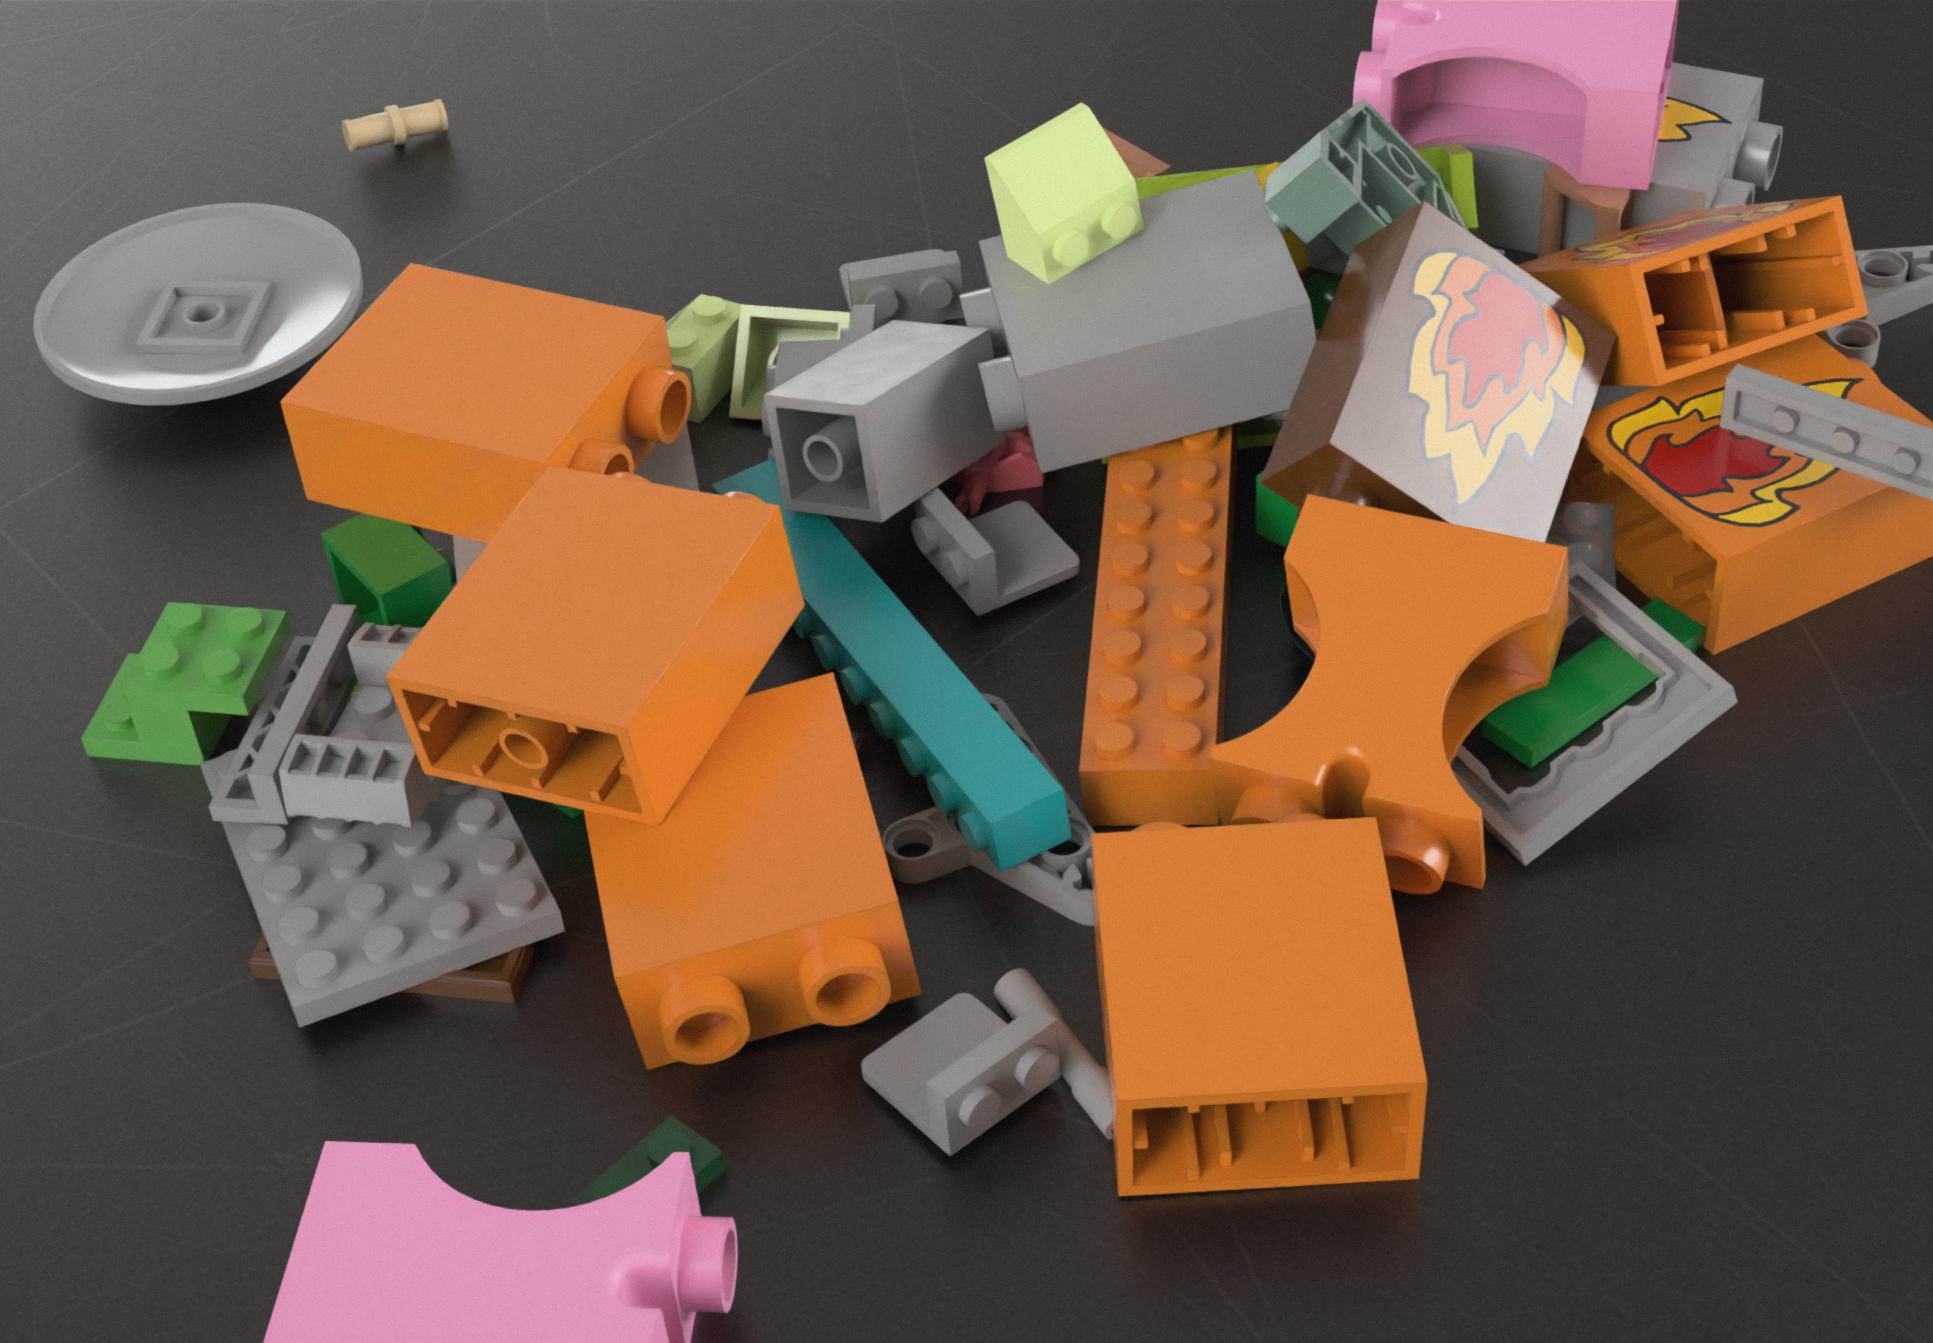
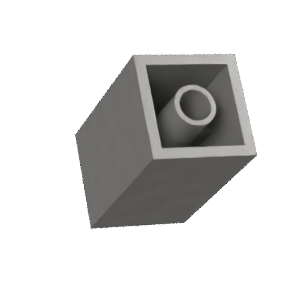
[764,320,1006,523]

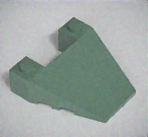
[1265,98,1457,258]

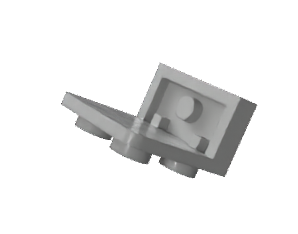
[839,249,964,328]
[911,487,1080,616]
[861,993,1060,1156]

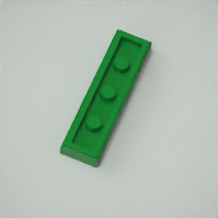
[1482,598,1706,768]

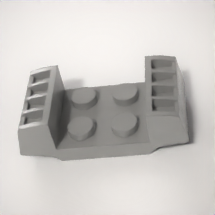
[279,622,449,828]

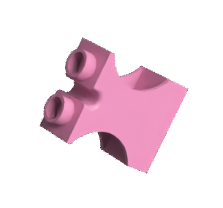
[1353,0,1679,191]
[263,1141,738,1343]

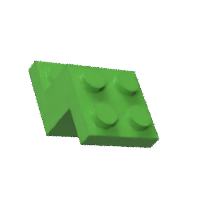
[81,602,292,765]

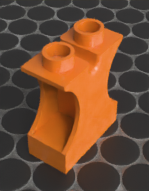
[1208,494,1568,894]

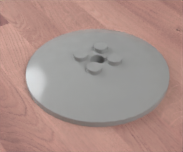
[33,203,364,405]

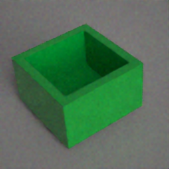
[321,513,457,628]

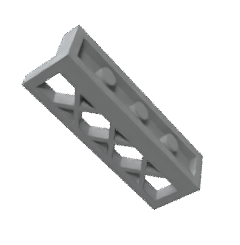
[1720,364,1933,501]
[208,604,362,825]

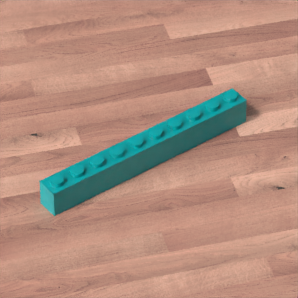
[711,457,1072,873]

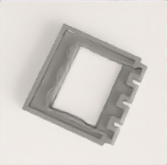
[1451,560,1738,866]

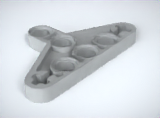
[1814,245,1933,368]
[882,693,1095,926]

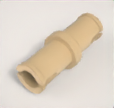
[342,99,448,152]

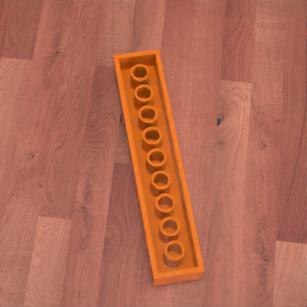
[1079,422,1239,826]

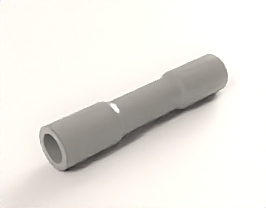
[994,968,1113,1140]

